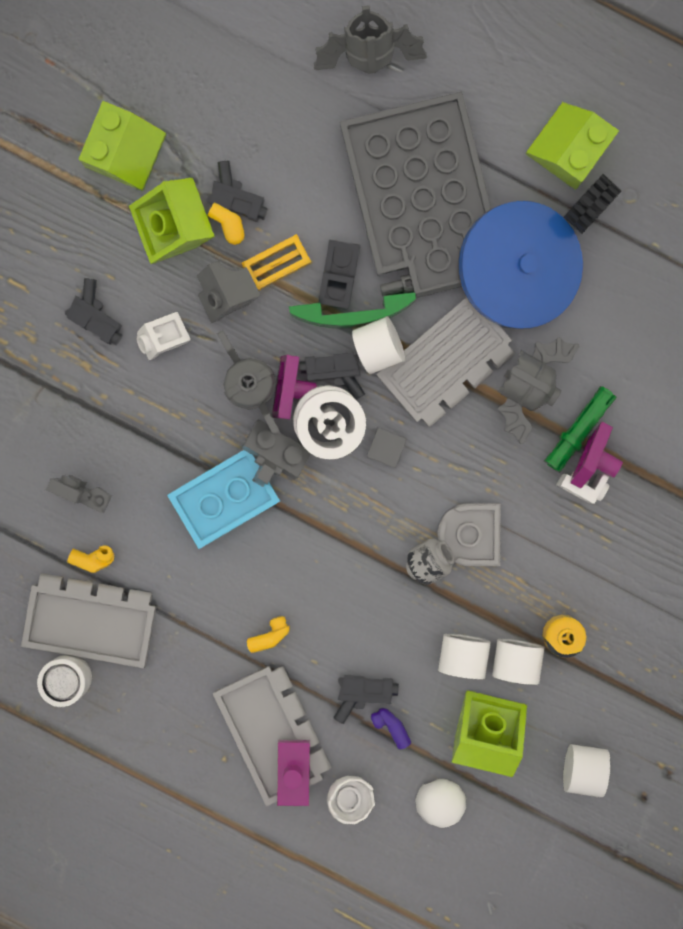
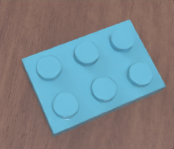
[167,450,280,549]

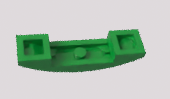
[289,293,416,329]

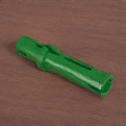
[544,386,617,473]

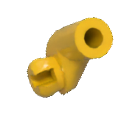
[207,202,245,245]
[67,545,115,573]
[247,616,290,653]

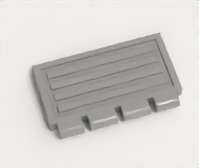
[376,297,515,428]
[21,573,157,668]
[212,665,332,807]

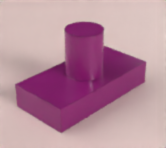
[272,355,317,420]
[570,422,623,489]
[277,740,310,806]

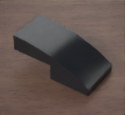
[318,239,360,309]

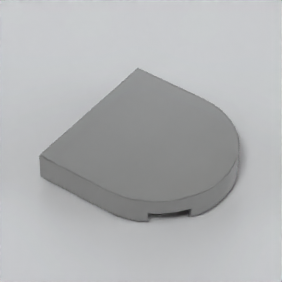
[437,503,501,566]

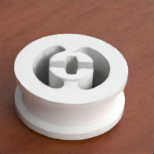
[293,385,366,459]

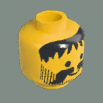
[542,614,587,658]

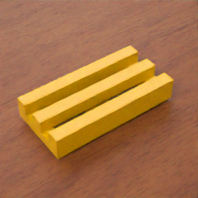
[242,234,311,291]

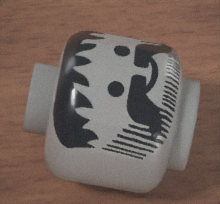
[406,538,454,585]

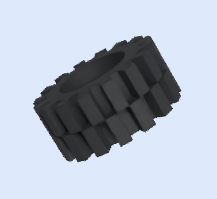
[564,174,622,234]

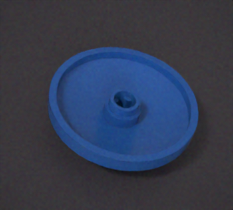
[459,201,583,329]

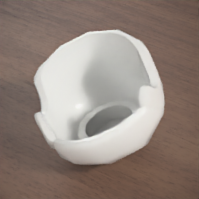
[327,775,375,824]
[415,779,466,828]

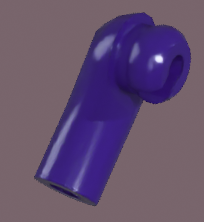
[370,708,411,749]

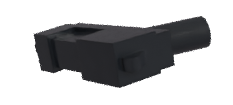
[207,161,268,222]
[65,278,123,345]
[300,352,365,400]
[333,675,399,724]

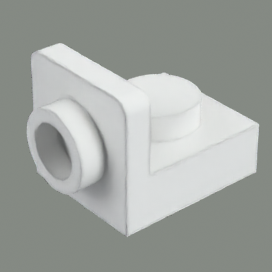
[137,312,191,360]
[556,472,609,504]

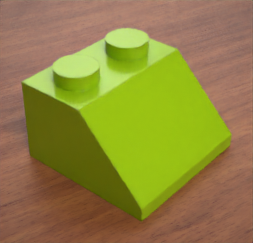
[78,101,166,191]
[525,102,619,190]
[129,178,215,264]
[451,690,527,777]

